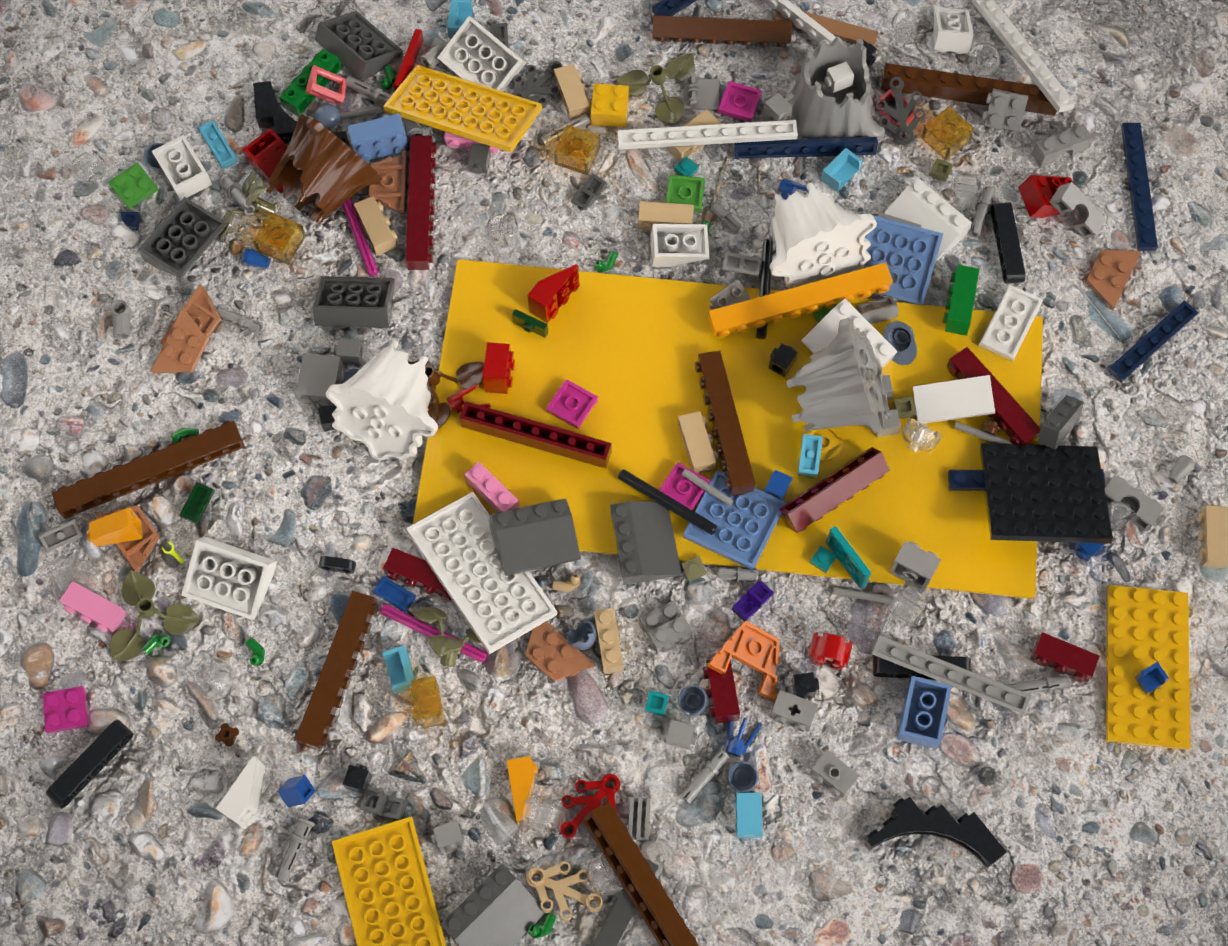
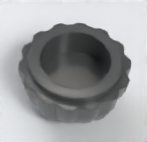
[978,766,998,786]

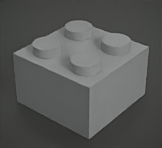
[889,541,941,591]

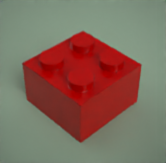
[482,342,515,394]

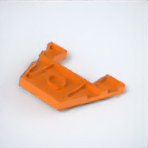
[707,621,779,702]

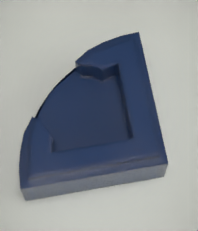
[121,212,140,231]

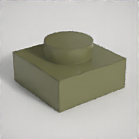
[929,158,954,182]
[893,396,917,419]
[681,556,707,582]

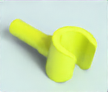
[162,541,185,564]

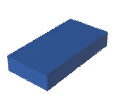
[372,576,416,613]

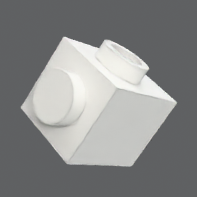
[824,62,854,93]

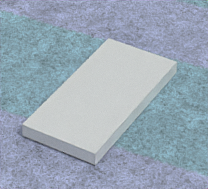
[978,285,1043,362]
[913,375,995,425]

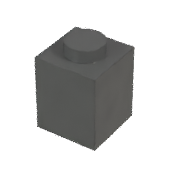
[468,144,491,174]

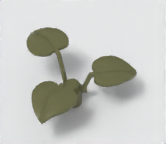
[616,53,695,124]
[218,168,276,243]
[110,570,200,661]
[412,607,481,667]

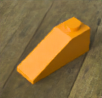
[507,756,538,825]

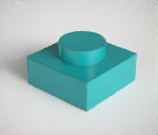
[674,156,699,177]
[810,545,837,573]
[645,691,669,716]

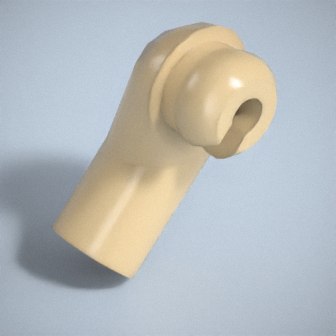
[553,573,581,592]

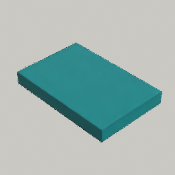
[826,526,871,588]

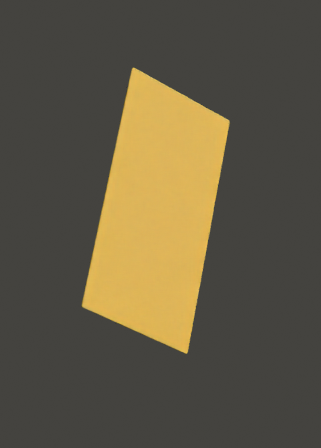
[413,259,1043,599]

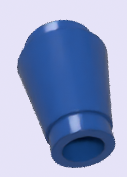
[242,248,271,269]

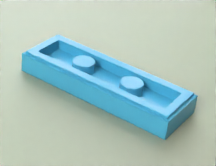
[198,120,238,170]

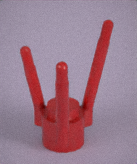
[446,385,491,414]

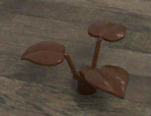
[408,361,484,429]

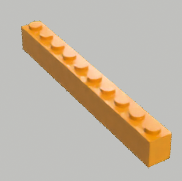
[707,262,893,338]

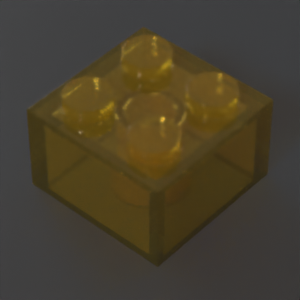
[921,106,975,160]
[554,124,601,175]
[253,212,306,265]
[408,676,446,729]

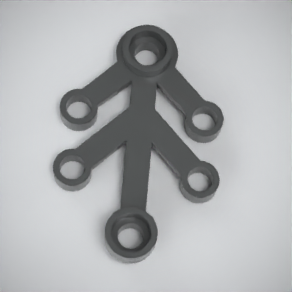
[512,61,562,108]
[876,77,925,145]

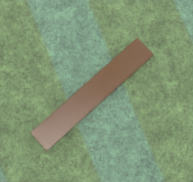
[774,10,879,46]

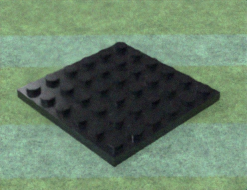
[980,443,1113,544]

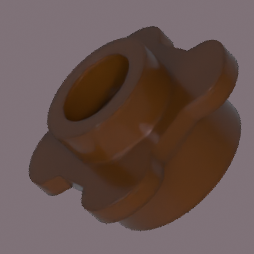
[982,420,1001,436]
[215,723,239,747]

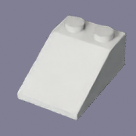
[933,7,974,54]
[152,135,212,201]
[650,224,709,267]
[216,756,265,829]

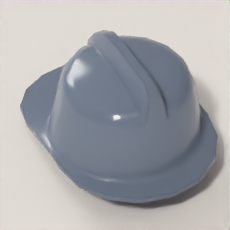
[884,321,917,365]

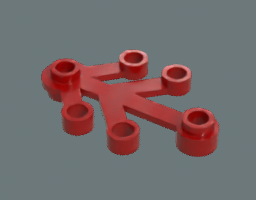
[560,774,620,839]

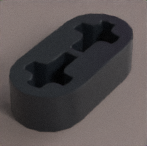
[318,556,356,574]

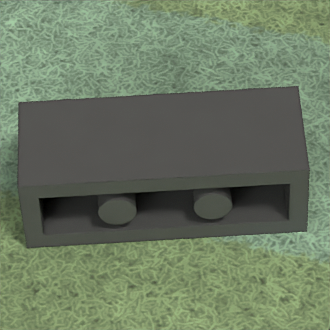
[1038,395,1084,449]

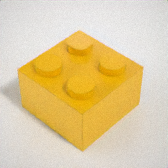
[591,83,629,127]

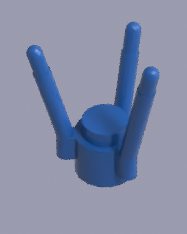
[778,178,808,200]
[724,718,762,757]

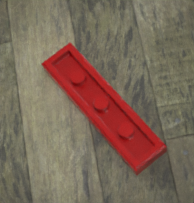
[394,29,424,91]

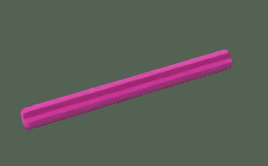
[343,198,378,277]
[380,604,488,663]

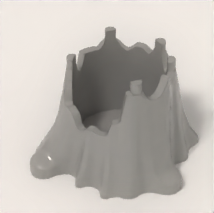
[788,37,885,141]
[787,317,891,434]

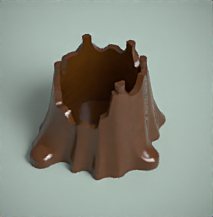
[265,113,382,224]

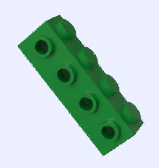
[279,49,342,117]
[943,264,980,336]

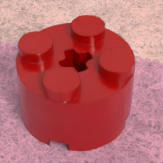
[808,632,853,671]

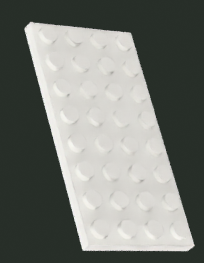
[406,492,557,654]

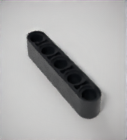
[991,202,1025,284]
[872,655,971,680]
[46,720,134,809]

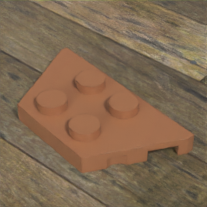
[369,150,407,214]
[1085,250,1141,311]
[159,284,221,345]
[151,308,209,374]
[95,505,160,572]
[525,622,595,683]

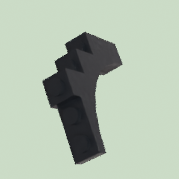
[253,81,350,147]
[865,797,1007,868]

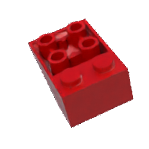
[242,128,287,194]
[1018,175,1075,218]
[527,264,580,323]

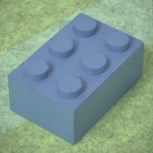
[348,113,409,162]
[897,676,952,749]

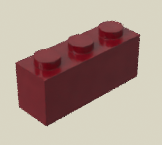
[1030,632,1100,682]
[703,659,740,724]

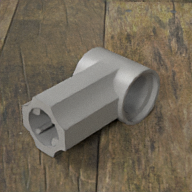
[420,38,448,69]
[111,300,132,339]

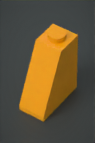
[87,508,143,547]

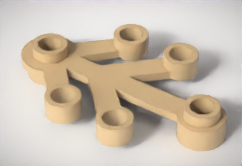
[526,861,603,922]

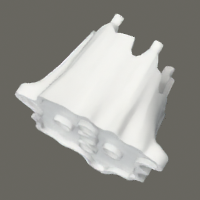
[770,183,877,289]
[326,341,438,460]

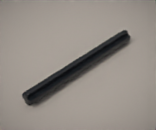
[756,239,773,339]
[618,469,718,535]

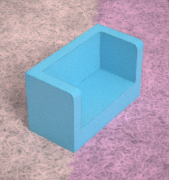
[447,0,473,38]
[821,148,862,192]
[797,434,823,478]
[382,645,418,694]
[736,793,763,838]

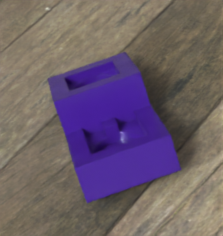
[731,580,774,621]

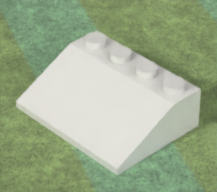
[437,16,526,91]
[884,178,972,263]
[801,299,898,368]
[182,537,277,620]

